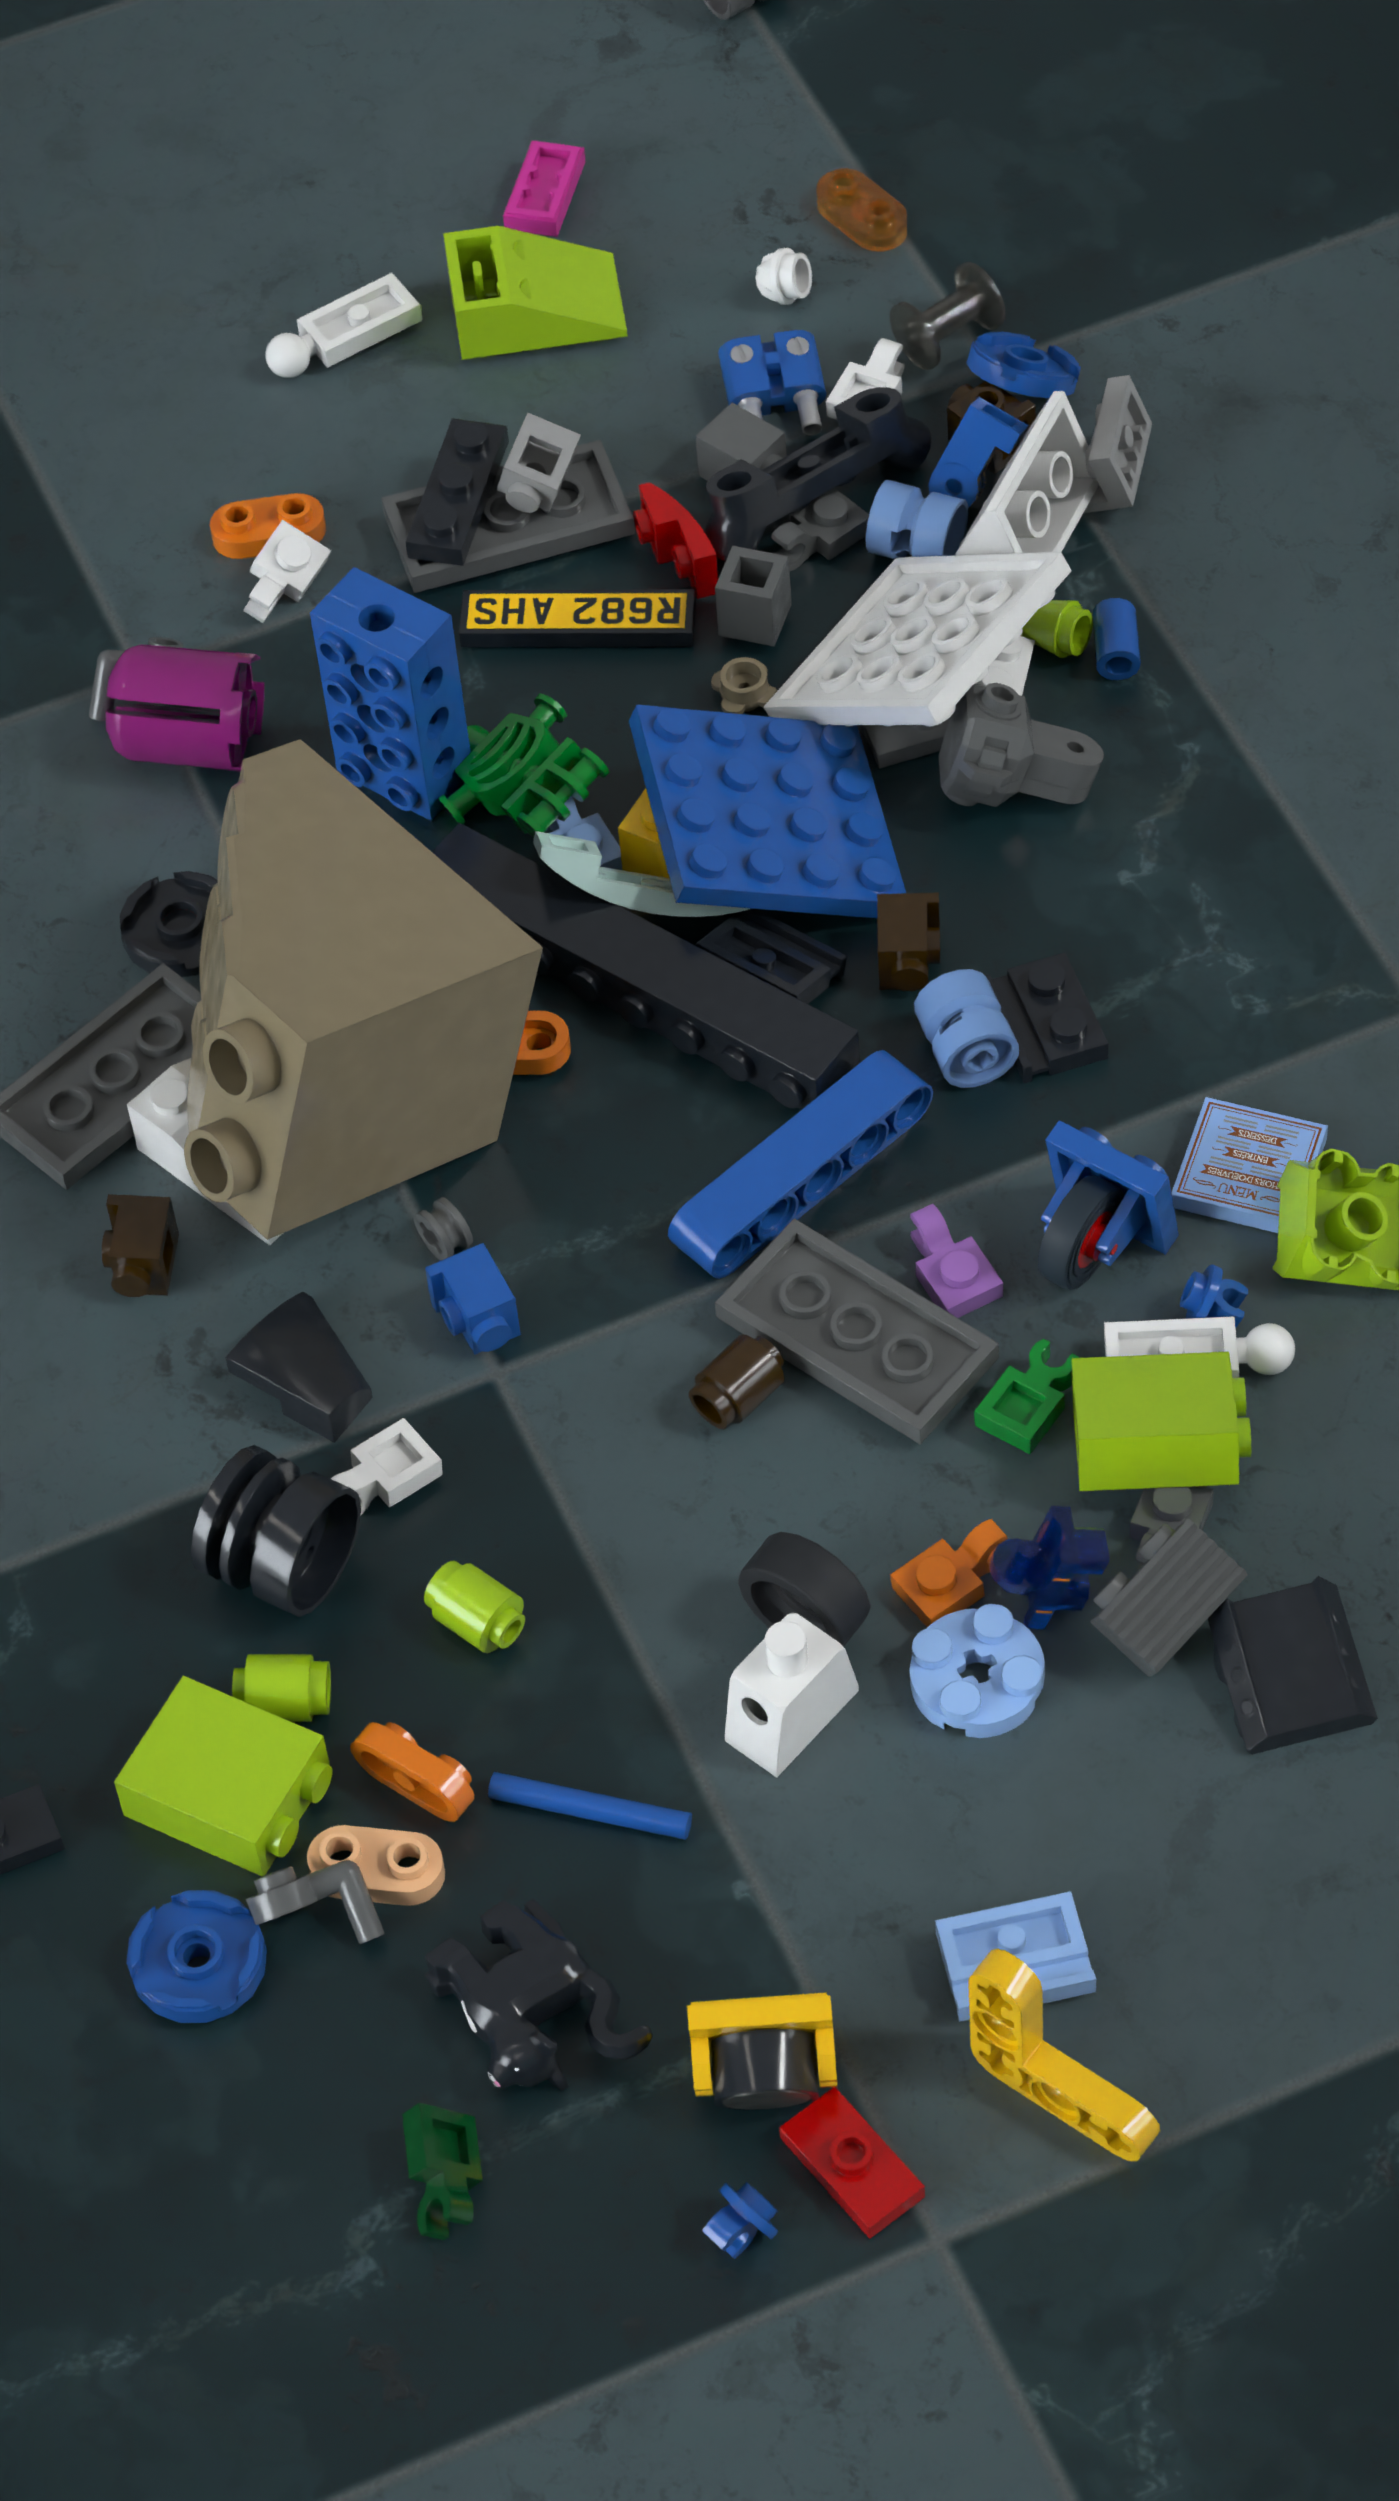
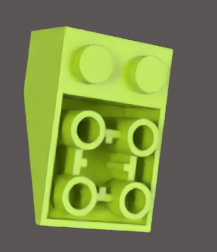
[443,226,628,360]

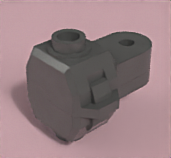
[939,683,1104,807]

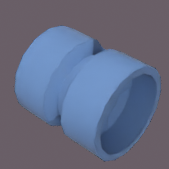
[866,480,968,559]
[914,969,1019,1088]

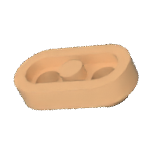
[307,1825,445,1906]

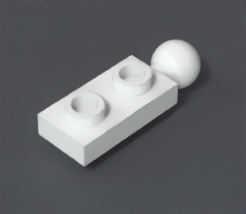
[266,273,423,378]
[1104,1317,1295,1378]

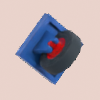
[1038,1120,1179,1290]

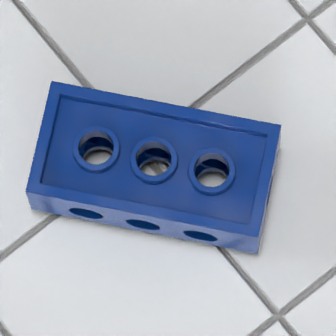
[310,567,471,821]

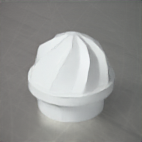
[755,248,812,305]

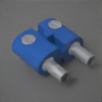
[718,330,827,435]

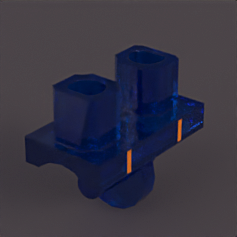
[989,1506,1109,1629]

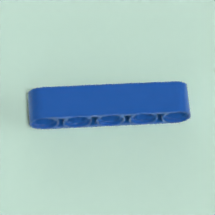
[668,1050,933,1279]

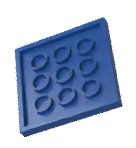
[629,705,906,918]

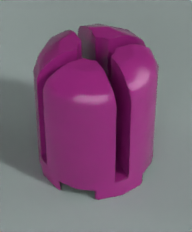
[105,644,265,772]

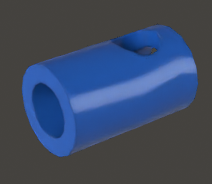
[1092,598,1141,680]

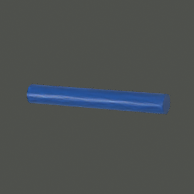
[488,1772,692,1840]

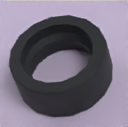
[738,1532,871,1647]

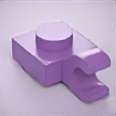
[910,1204,1003,1318]

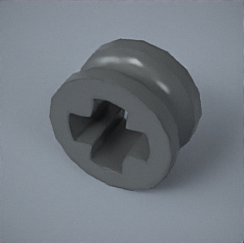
[414,1197,473,1260]

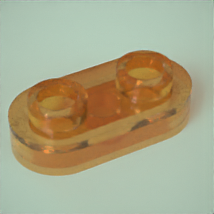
[816,168,908,252]

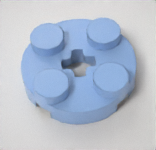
[909,1604,1045,1738]

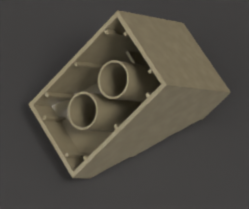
[184,739,543,1240]

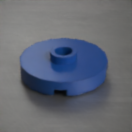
[967,332,1081,398]
[127,1890,267,2023]

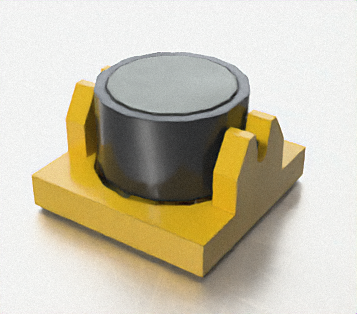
[687,1993,838,2110]

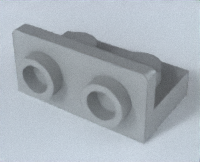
[1084,375,1152,513]

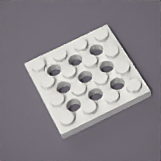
[764,552,1072,727]

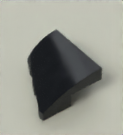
[225,1292,373,1443]

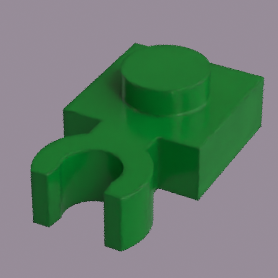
[974,1339,1079,1455]

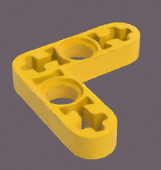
[968,1949,1160,2162]

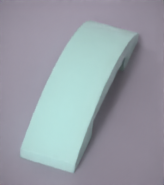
[533,831,751,917]

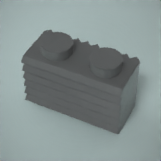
[1090,1519,1248,1677]

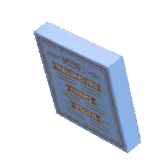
[1172,1097,1328,1233]

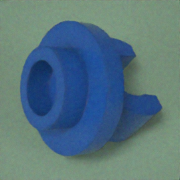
[1180,1264,1248,1329]
[702,2182,779,2259]

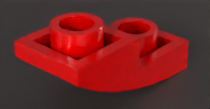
[633,482,718,599]

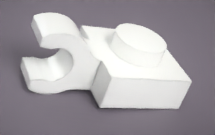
[826,338,904,420]
[243,520,331,623]
[331,1418,443,1516]

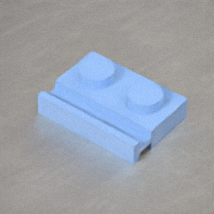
[935,1891,1096,2022]

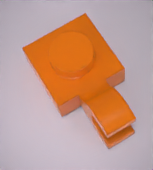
[890,1519,1010,1627]

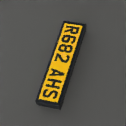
[459,589,696,647]

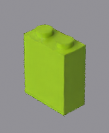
[1072,1351,1251,1491]
[114,1676,333,1877]

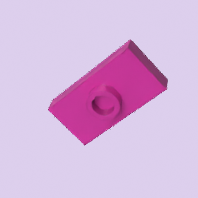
[503,141,586,237]

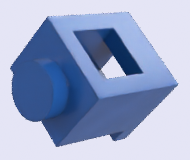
[425,1243,521,1355]

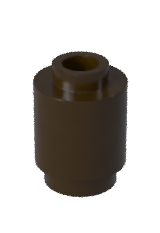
[689,1334,784,1429]

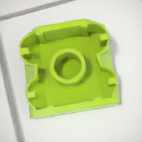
[1272,1148,1399,1291]

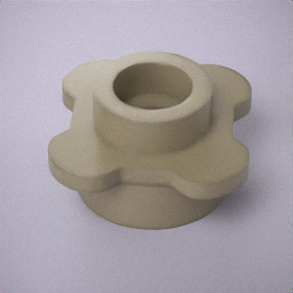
[711,657,777,714]

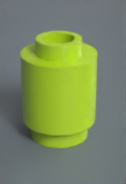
[424,1560,525,1653]
[232,1654,331,1722]

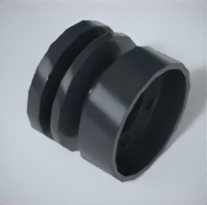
[191,1445,361,1617]

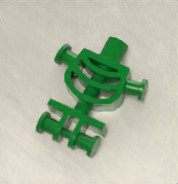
[438,694,610,838]

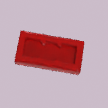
[779,2087,925,2239]

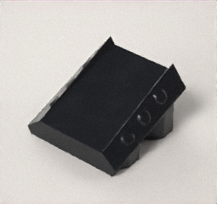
[1208,1576,1378,1755]

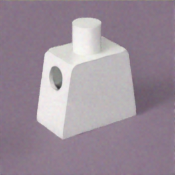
[725,1613,859,1778]

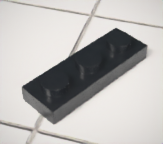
[405,418,509,566]

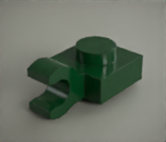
[402,2102,483,2240]

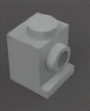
[496,412,581,513]

